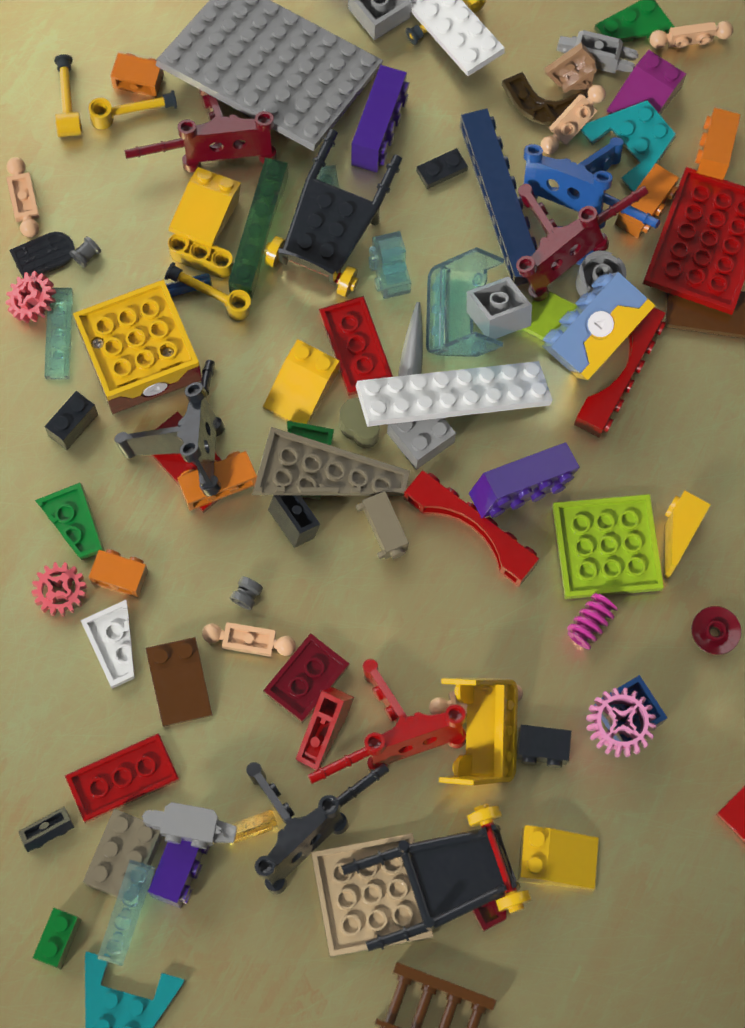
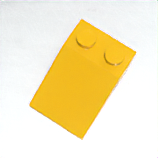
[168,167,241,247]
[263,339,340,424]
[664,490,711,579]
[517,825,599,890]

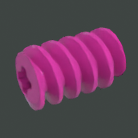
[567,593,618,650]

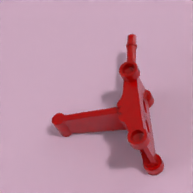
[307,659,466,784]

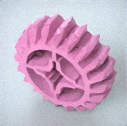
[586,688,656,757]

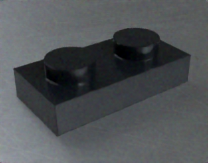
[416,148,468,189]
[18,807,74,852]

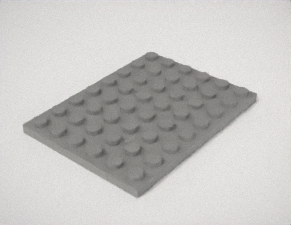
[156,0,383,151]

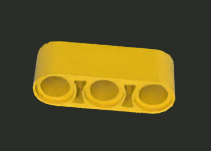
[168,234,234,278]

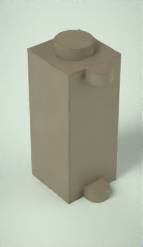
[356,491,409,559]

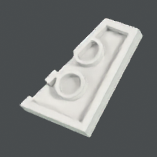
[80,600,135,689]

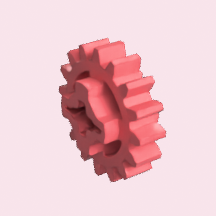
[5,271,56,323]
[31,562,87,617]

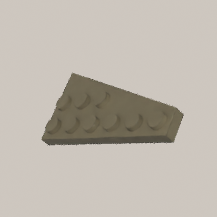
[252,427,410,496]

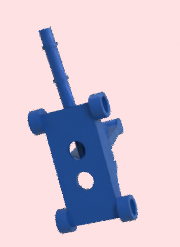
[519,137,660,229]

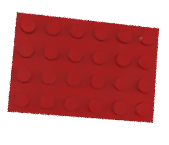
[643,167,745,315]

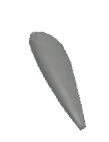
[398,302,423,376]

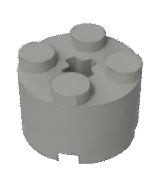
[576,251,626,296]

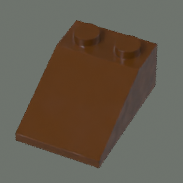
[146,637,212,727]

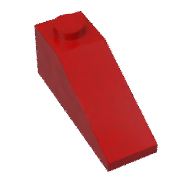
[295,687,354,770]

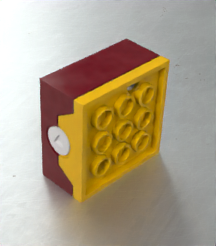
[73,279,202,415]

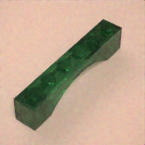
[228,158,289,299]

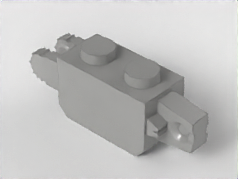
[557,30,639,73]
[142,802,237,849]

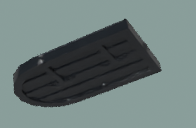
[10,232,75,278]

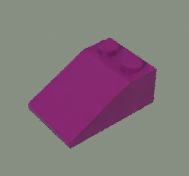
[607,50,686,115]

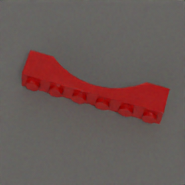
[574,307,666,438]
[403,470,539,587]

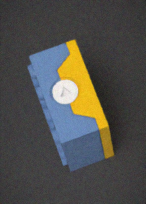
[542,272,655,380]

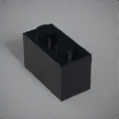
[44,391,98,450]
[268,495,320,548]
[516,724,572,768]

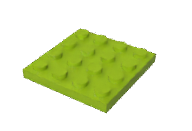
[552,494,664,599]

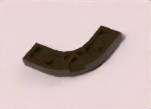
[502,72,588,126]

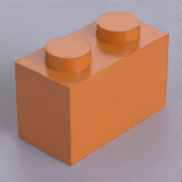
[111,53,164,98]
[89,549,148,598]

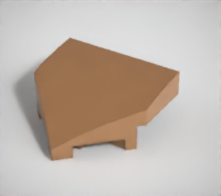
[544,43,597,93]

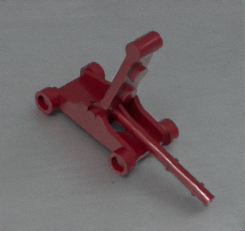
[124,89,277,172]
[516,184,649,302]

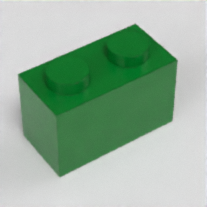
[33,907,82,970]

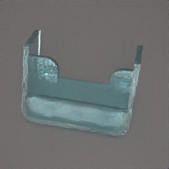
[426,247,504,357]

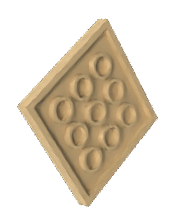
[311,833,433,957]

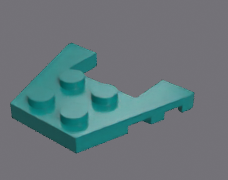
[580,100,676,192]
[85,951,185,1028]

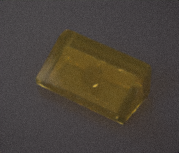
[229,810,278,845]

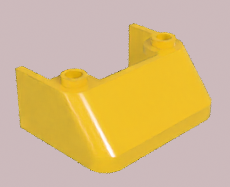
[439,678,518,785]

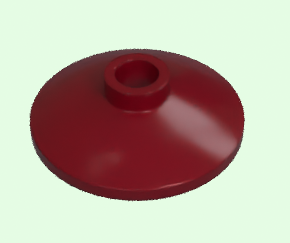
[691,606,741,655]

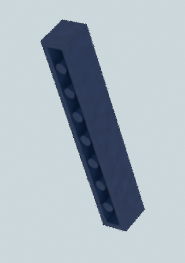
[460,108,537,286]

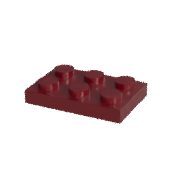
[263,633,350,724]

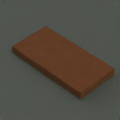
[665,291,745,339]

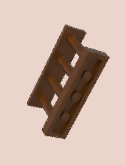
[374,962,496,1028]

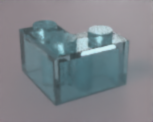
[368,231,411,299]

